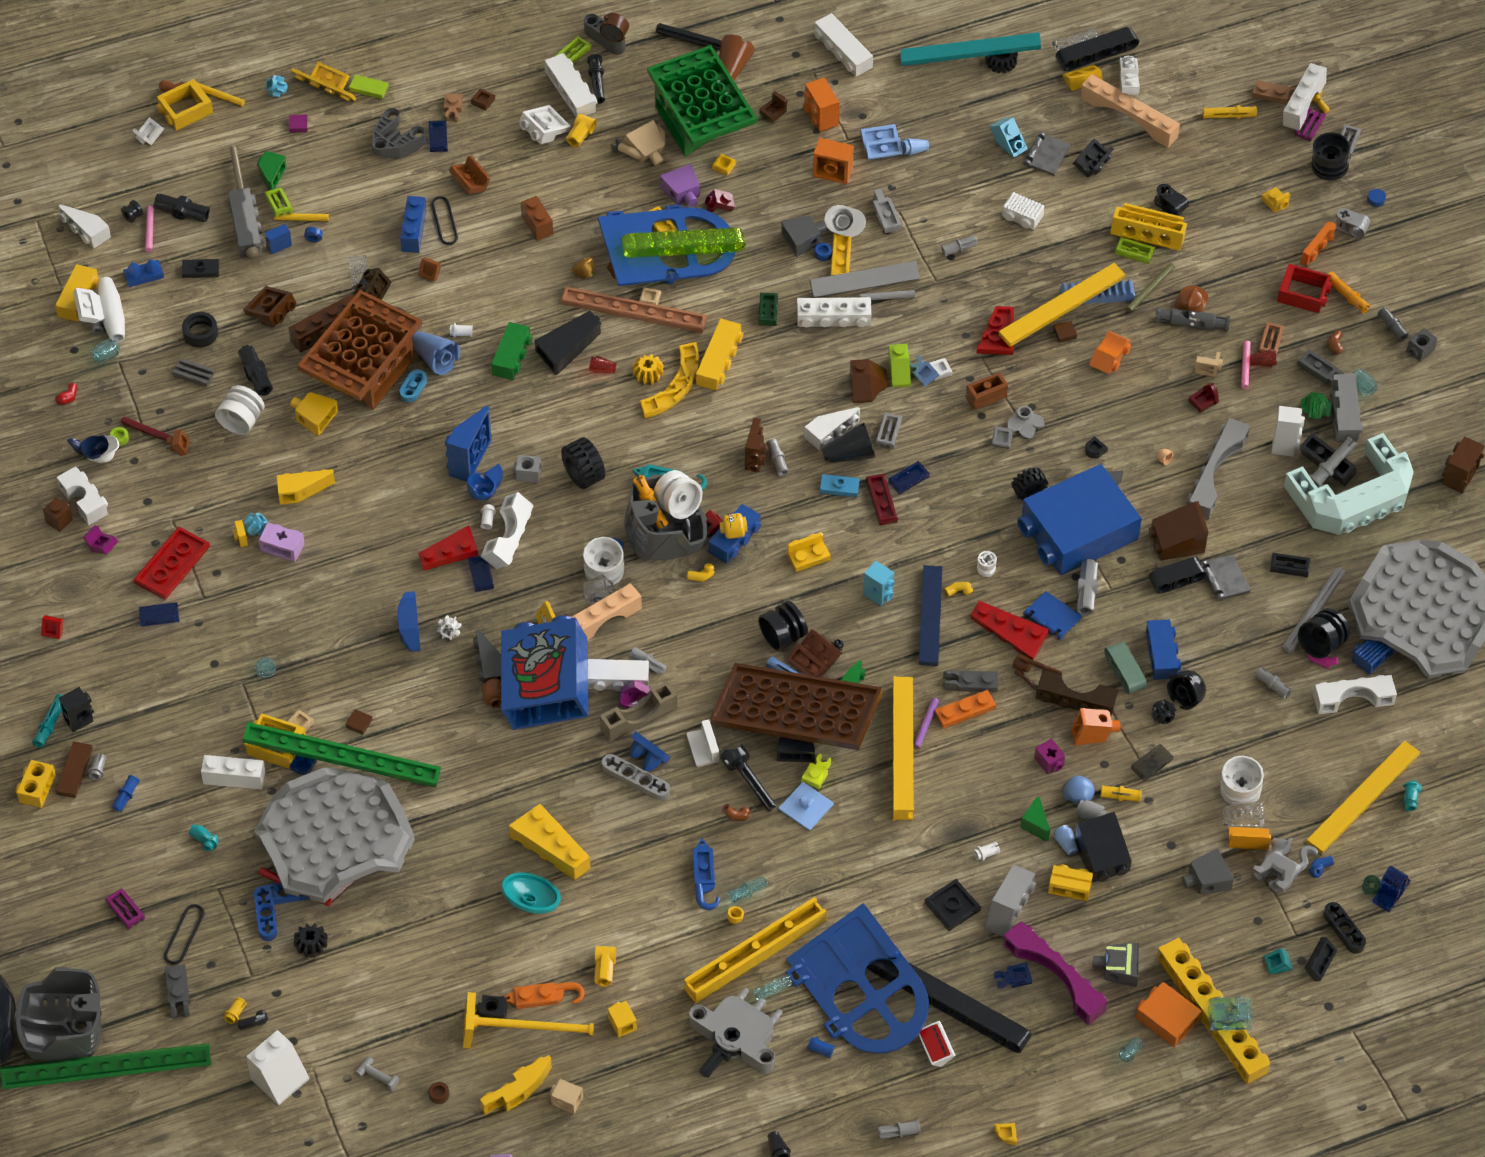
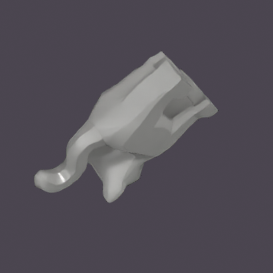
[1252,837,1318,893]

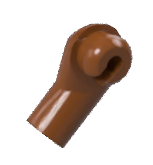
[159,80,184,92]

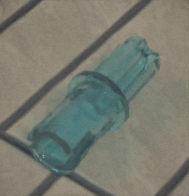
[728,877,768,904]

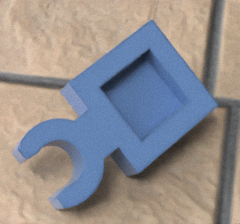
[910,355,939,387]

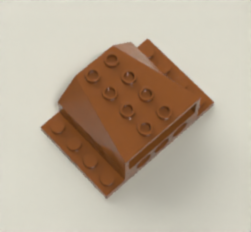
[297,290,422,410]

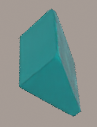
[1264,948,1293,974]

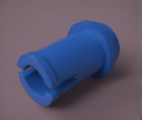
[807,1037,835,1058]

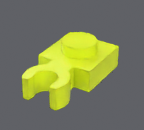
[801,754,831,789]

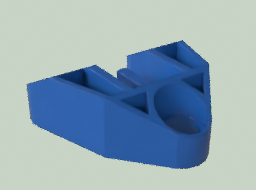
[397,591,421,652]

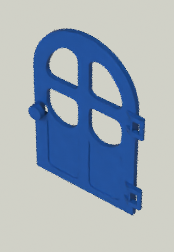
[598,204,736,286]
[785,903,929,1054]

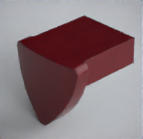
[1188,383,1219,413]

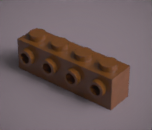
[289,294,353,353]

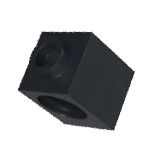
[476,995,508,1019]

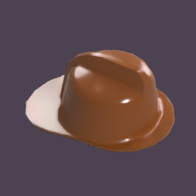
[1174,285,1208,319]

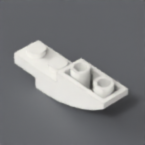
[1119,56,1140,95]

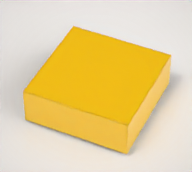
[712,154,736,176]

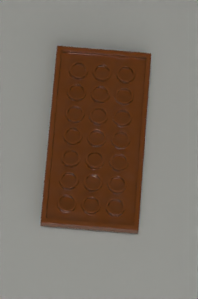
[709,663,883,750]

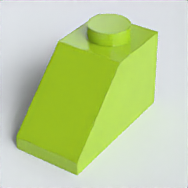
[888,344,911,388]

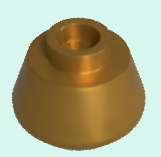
[571,256,595,280]

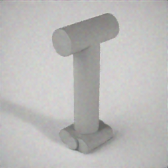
[355,1056,399,1092]

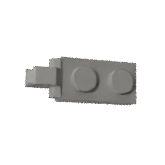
[873,189,902,233]

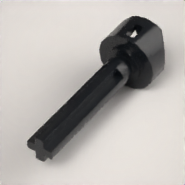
[720,744,777,812]

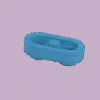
[400,370,427,403]

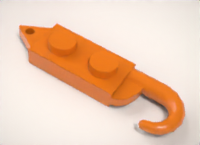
[504,982,585,1009]

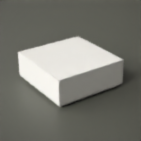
[930,358,952,381]

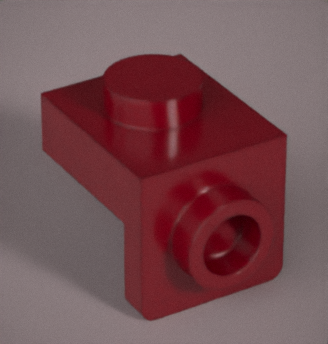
[705,189,735,212]

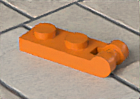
[1301,222,1336,267]

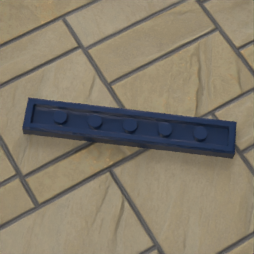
[919,565,943,666]

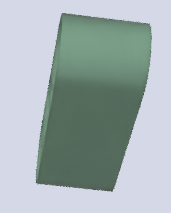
[1104,642,1147,694]

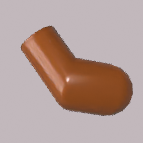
[1327,330,1343,355]
[722,803,750,821]

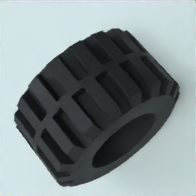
[561,437,605,489]

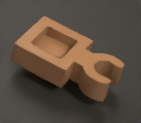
[444,94,463,122]

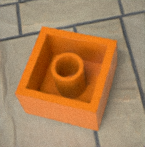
[803,77,839,132]
[813,138,854,184]

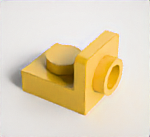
[1261,187,1291,213]

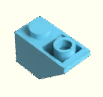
[989,117,1028,158]

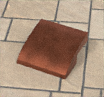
[786,629,843,677]

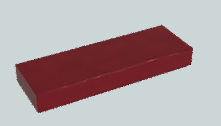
[866,473,898,526]

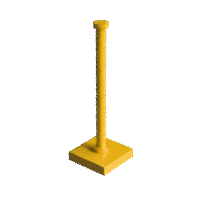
[463,992,594,1049]

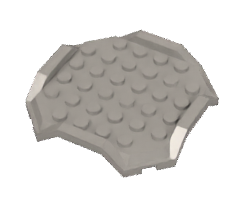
[1348,540,1485,679]
[254,767,415,903]

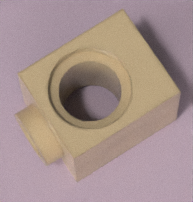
[549,1079,583,1114]

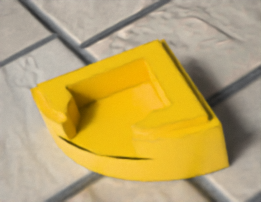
[994,1123,1017,1145]

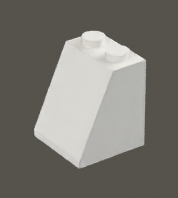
[246,1030,309,1106]

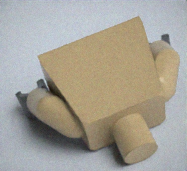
[611,120,666,166]

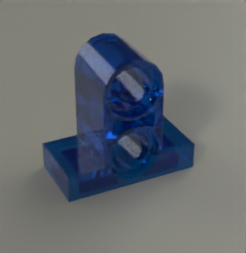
[1372,866,1411,913]

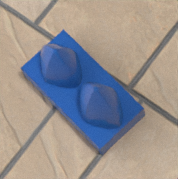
[123,259,164,288]
[630,731,671,772]

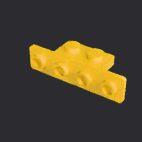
[291,62,357,102]

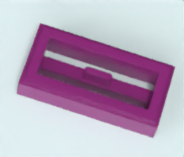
[1295,108,1326,142]
[105,888,145,930]

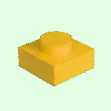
[232,520,248,547]

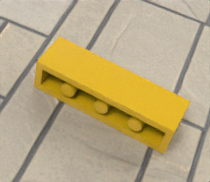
[696,318,744,391]

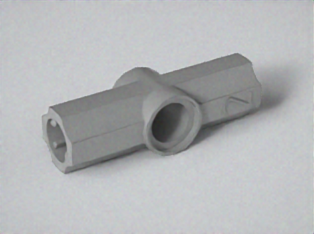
[1077,559,1098,616]

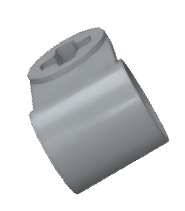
[1334,208,1370,238]

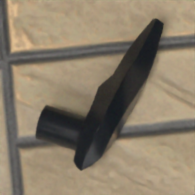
[674,517,692,543]

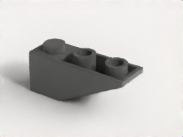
[473,629,501,683]

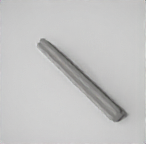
[1283,567,1345,653]

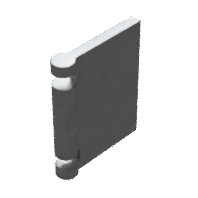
[1023,132,1070,176]
[1201,554,1251,601]

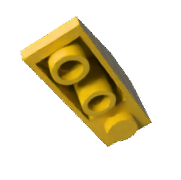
[277,469,335,504]

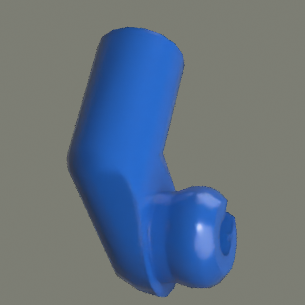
[1309,855,1334,878]

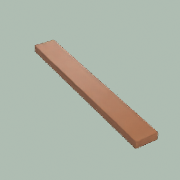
[561,287,707,333]

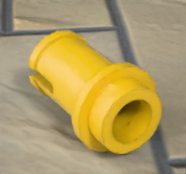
[223,997,247,1024]

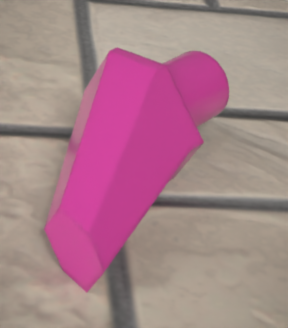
[1308,655,1339,669]

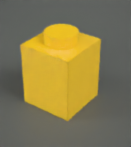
[608,1001,637,1038]

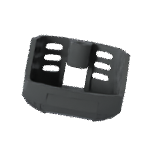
[624,474,707,561]
[16,967,101,1061]

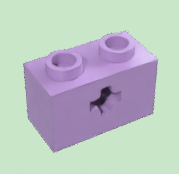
[259,523,305,562]

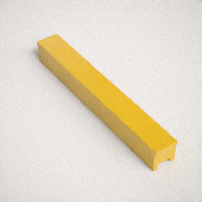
[893,676,914,821]
[683,897,827,1004]

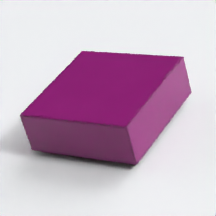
[289,114,307,133]

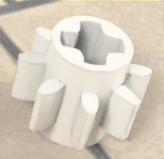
[437,615,462,640]

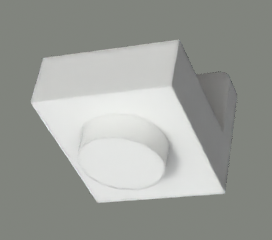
[133,117,164,146]

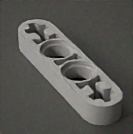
[602,754,670,801]

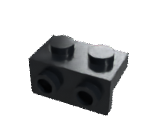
[1072,138,1114,177]

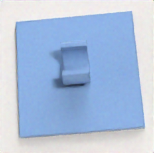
[778,782,834,831]

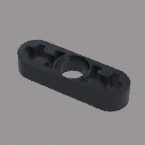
[1323,902,1366,954]

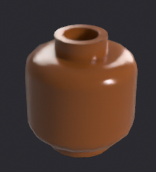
[482,678,501,708]

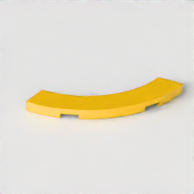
[640,342,699,419]

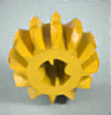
[633,353,664,385]

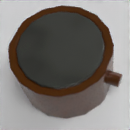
[599,13,629,42]

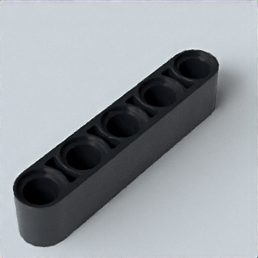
[1055,27,1139,71]

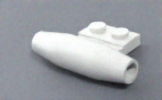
[73,277,125,343]

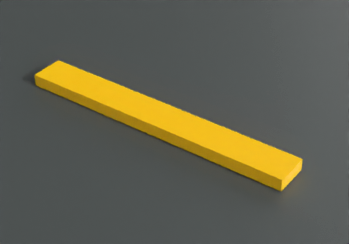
[999,263,1126,347]
[1306,740,1420,855]

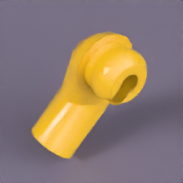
[687,564,715,582]
[943,582,973,597]

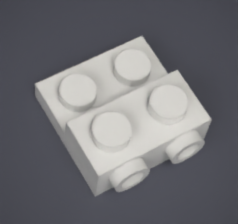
[519,105,571,144]

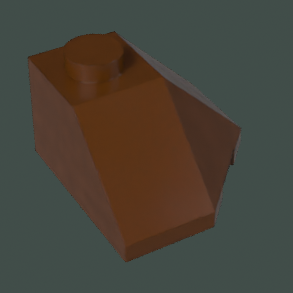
[849,359,888,403]

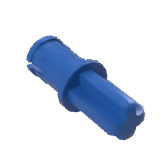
[112,775,140,812]

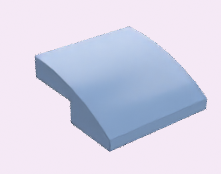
[860,124,903,160]

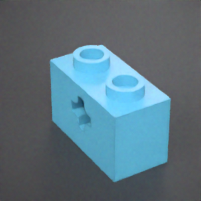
[863,561,895,606]

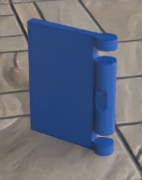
[1023,591,1082,640]

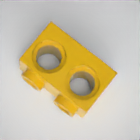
[16,760,56,808]

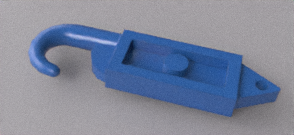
[693,838,720,910]

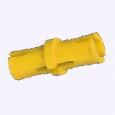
[1101,785,1142,802]

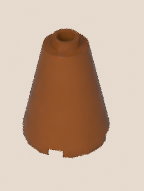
[719,34,755,80]

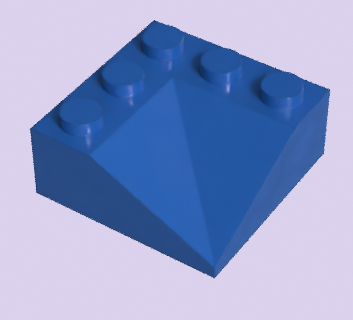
[445,406,492,482]

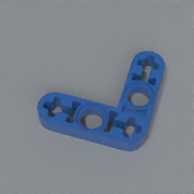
[254,883,309,941]

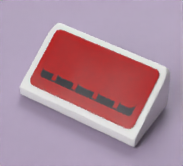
[918,1021,955,1067]

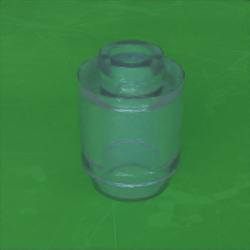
[91,338,120,363]
[1352,369,1378,395]

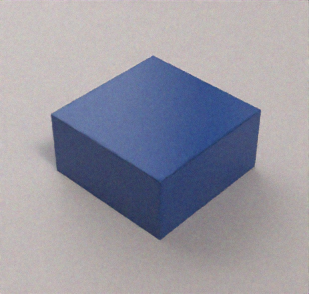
[265,224,292,254]

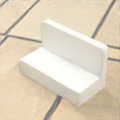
[687,719,719,767]

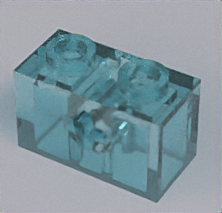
[1208,996,1254,1031]

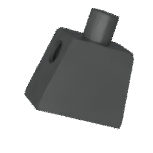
[781,216,827,257]
[1182,848,1234,895]

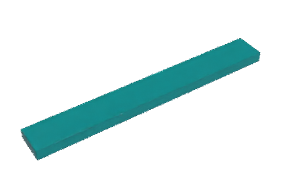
[900,32,1041,66]

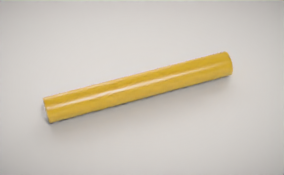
[198,83,245,107]
[274,213,329,221]

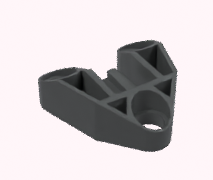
[372,108,426,159]

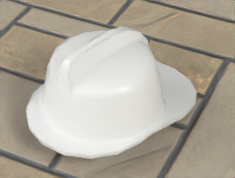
[824,205,866,237]

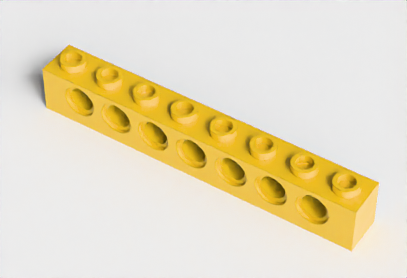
[1156,937,1270,1084]

